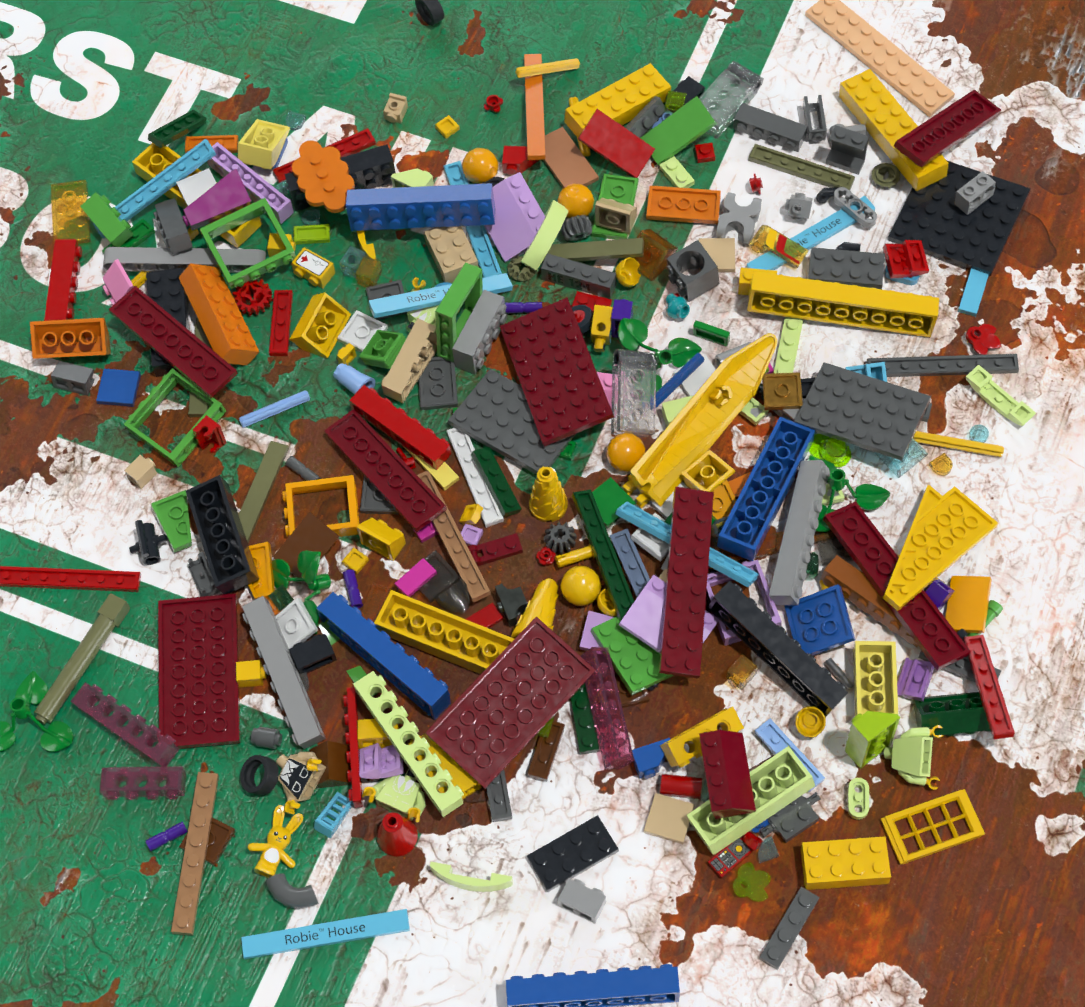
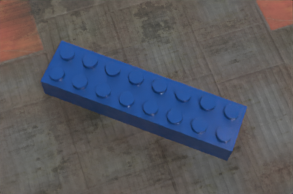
[346,183,496,231]
[717,417,815,561]
[317,592,451,720]
[506,964,680,1007]

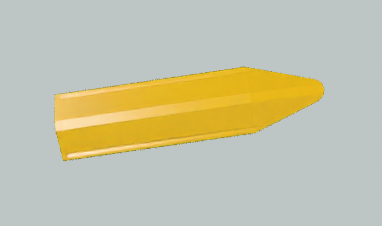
[630,333,777,507]

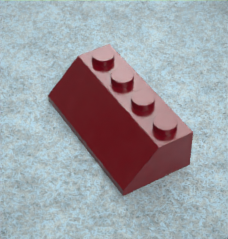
[699,730,756,819]

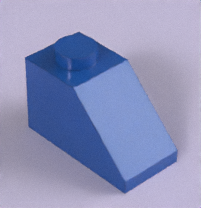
[631,738,670,779]

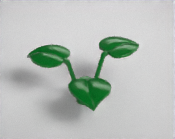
[618,318,702,404]
[807,455,890,532]
[272,550,331,634]
[0,671,74,752]

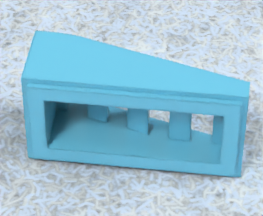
[314,792,354,838]

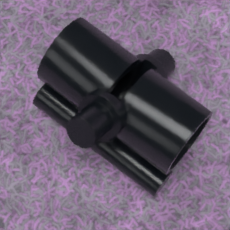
[129,520,168,565]

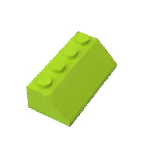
[845,711,900,769]

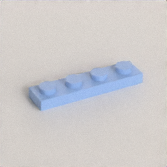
[755,718,825,792]

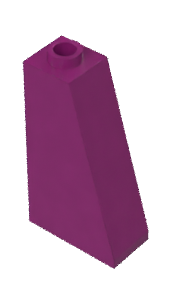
[182,169,251,231]

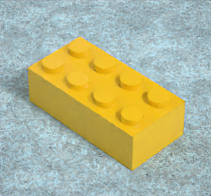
[801,836,891,890]

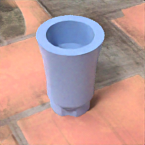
[333,363,376,395]

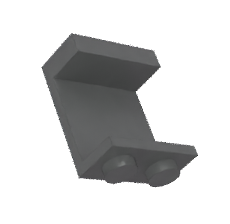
[825,125,869,175]

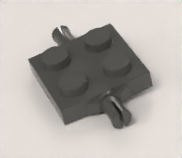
[759,792,821,843]

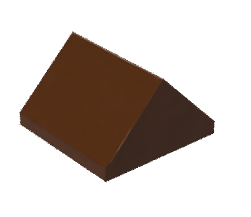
[310,741,352,789]

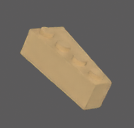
[381,318,437,403]

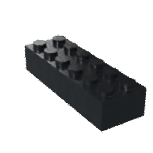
[285,144,396,211]
[146,268,190,377]
[186,475,259,594]

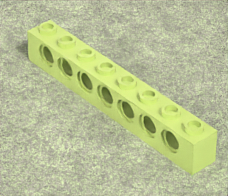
[353,671,464,817]

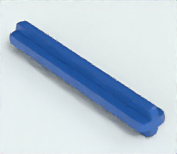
[647,353,705,410]

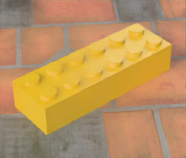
[564,63,671,146]

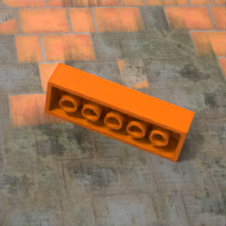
[179,263,259,365]

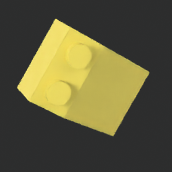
[238,119,290,169]

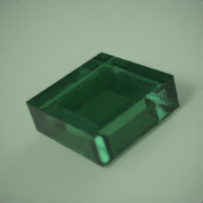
[268,584,294,611]

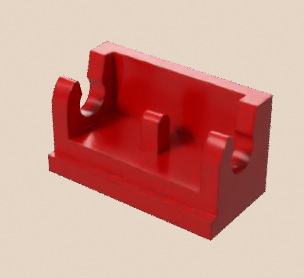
[192,415,227,454]

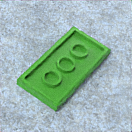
[640,96,717,166]
[591,174,639,240]

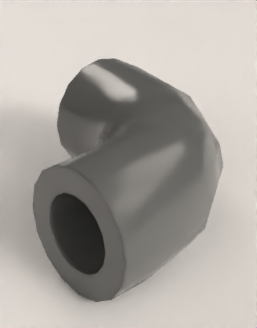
[265,873,319,909]

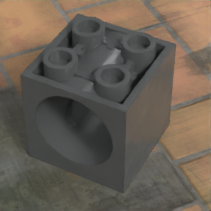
[666,240,720,302]

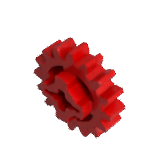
[233,279,273,316]

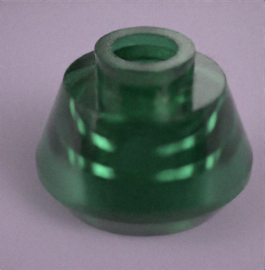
[806,552,819,579]

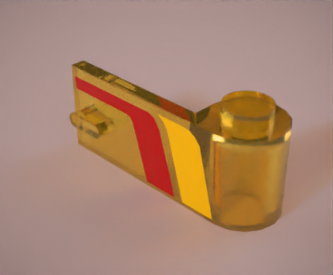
[750,225,809,268]

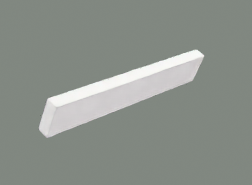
[447,428,504,528]

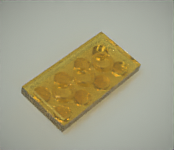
[51,179,91,244]

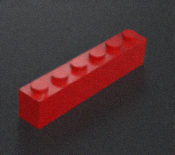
[44,239,82,321]
[349,385,451,470]

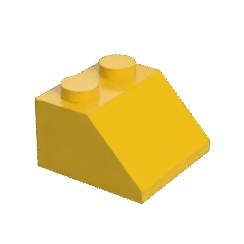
[681,450,735,492]
[357,518,406,561]

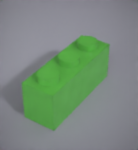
[80,192,133,247]

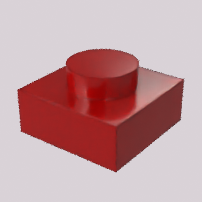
[695,143,715,163]

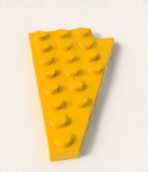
[883,485,999,611]

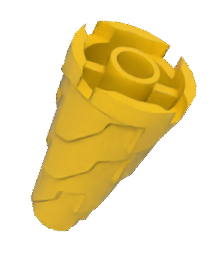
[529,467,568,523]
[511,578,558,639]

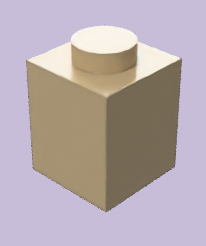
[124,455,157,489]

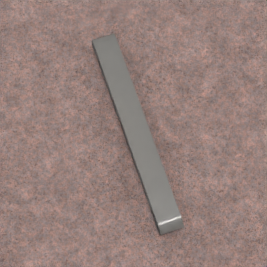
[103,247,266,273]

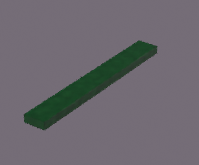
[572,489,634,622]

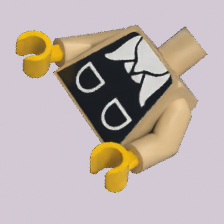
[276,752,326,815]

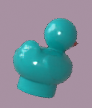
[666,293,690,319]

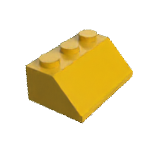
[289,292,351,358]

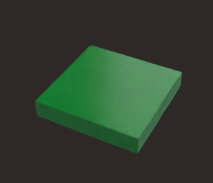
[592,477,636,529]

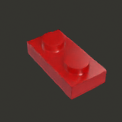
[572,291,612,313]

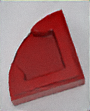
[742,831,763,851]

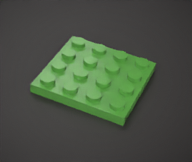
[591,616,674,695]

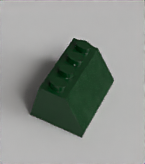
[913,692,991,738]

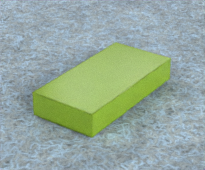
[294,224,330,245]

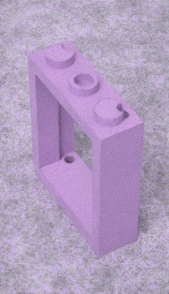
[706,560,782,646]

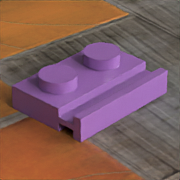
[897,658,934,701]

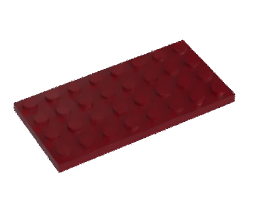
[500,297,614,447]
[158,593,241,750]
[425,616,596,789]

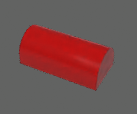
[660,774,702,799]

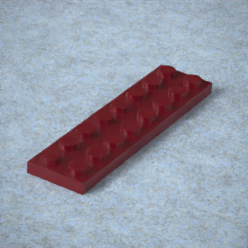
[894,90,1001,168]
[108,286,238,398]
[324,409,447,532]

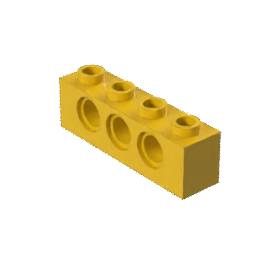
[660,706,744,768]

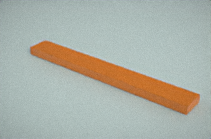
[524,54,546,160]

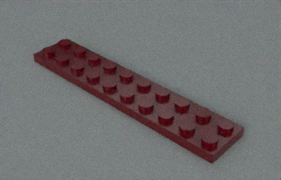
[659,487,714,678]
[823,501,971,671]

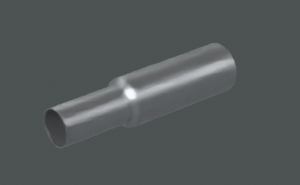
[824,658,854,690]

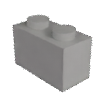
[557,878,606,924]

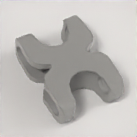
[716,192,762,245]

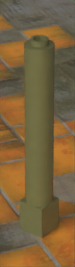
[34,593,130,725]

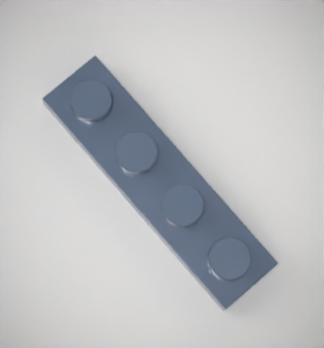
[610,529,650,599]

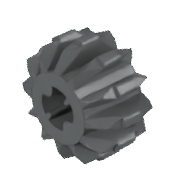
[561,215,592,241]
[544,521,577,555]

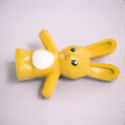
[248,805,303,878]

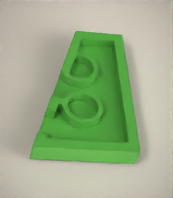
[151,490,192,552]

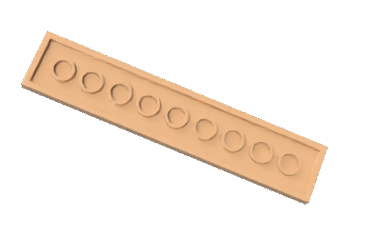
[805,0,955,117]

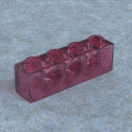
[100,766,186,800]

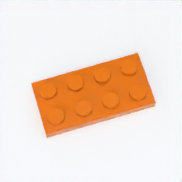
[646,186,721,225]

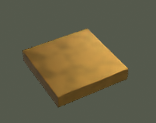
[762,372,803,410]

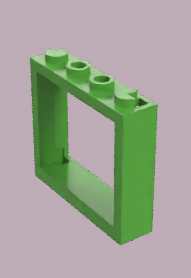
[200,198,296,289]
[435,263,483,362]
[124,368,226,467]

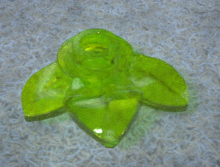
[733,862,771,902]

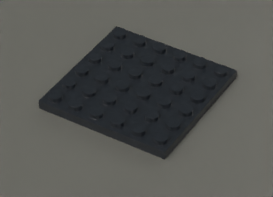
[888,161,1031,276]

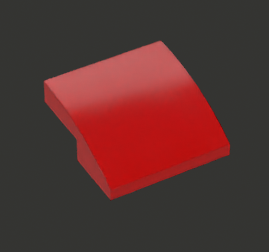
[883,240,929,278]

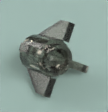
[436,579,470,615]

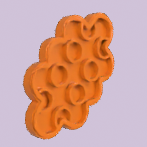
[292,140,355,213]

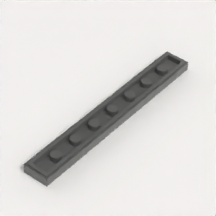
[866,354,1019,377]

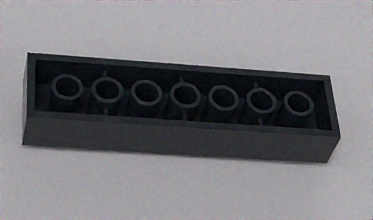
[708,581,848,718]

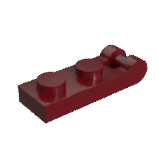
[468,533,523,566]

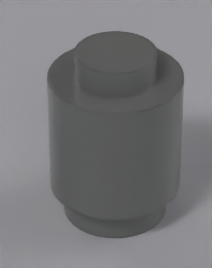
[251,727,282,749]

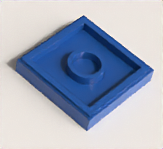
[96,369,141,407]

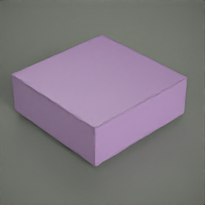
[461,523,483,546]

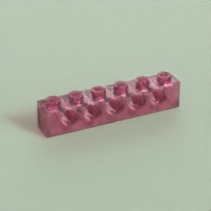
[581,647,634,769]
[71,682,179,769]

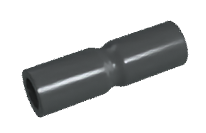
[286,456,321,481]

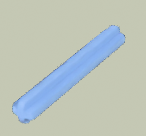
[239,390,310,427]

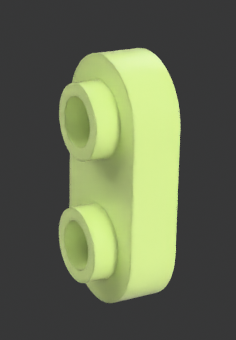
[848,778,869,820]

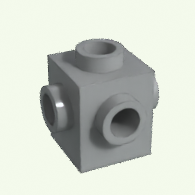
[785,193,813,220]

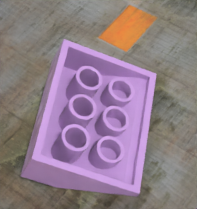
[484,172,545,263]
[619,575,719,653]

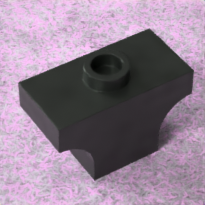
[495,584,527,627]

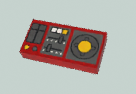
[708,837,753,879]

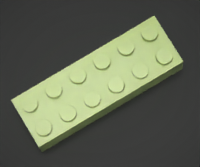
[687,746,815,855]

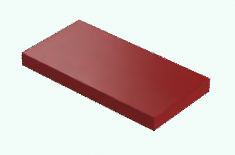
[578,109,655,178]

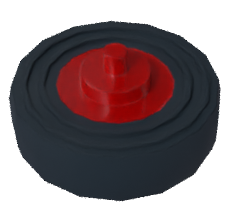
[572,305,593,334]

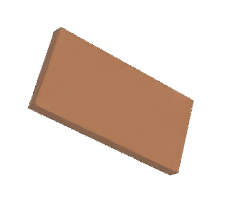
[543,127,599,188]

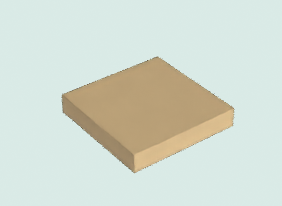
[698,238,735,272]
[644,793,695,844]

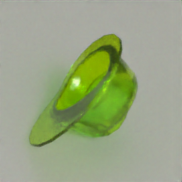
[809,433,851,468]

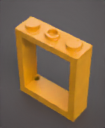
[283,475,360,537]

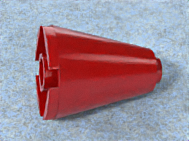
[377,812,418,857]

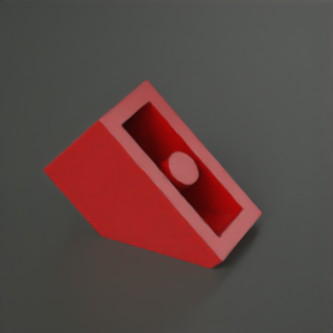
[502,146,539,175]

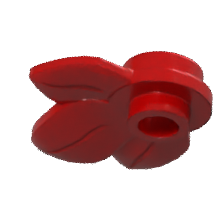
[966,324,1001,355]

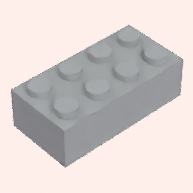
[452,290,507,374]

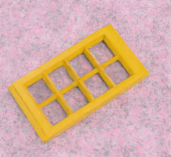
[881,789,985,865]

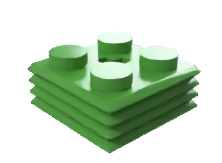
[359,330,407,369]

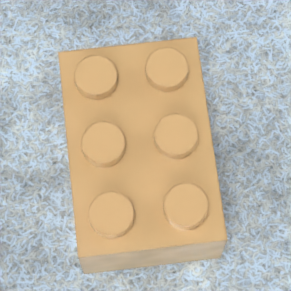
[424,226,479,283]

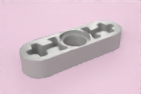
[833,187,877,228]

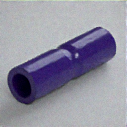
[505,302,542,314]
[343,569,363,609]
[145,821,188,851]

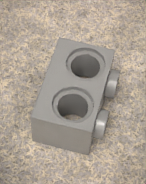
[955,171,996,215]

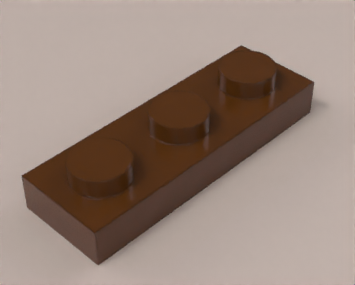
[528,720,565,782]

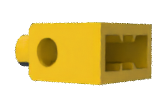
[591,305,613,352]

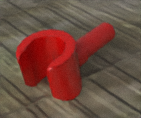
[396,448,416,469]

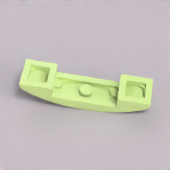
[520,200,568,271]
[966,365,1036,426]
[430,862,513,892]

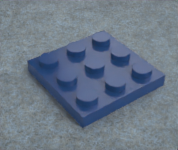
[784,584,856,655]

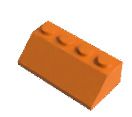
[30,318,111,359]

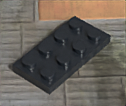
[527,815,619,892]

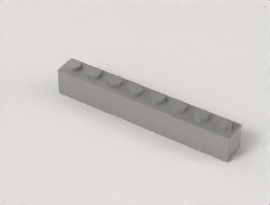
[769,460,830,605]
[242,596,326,749]

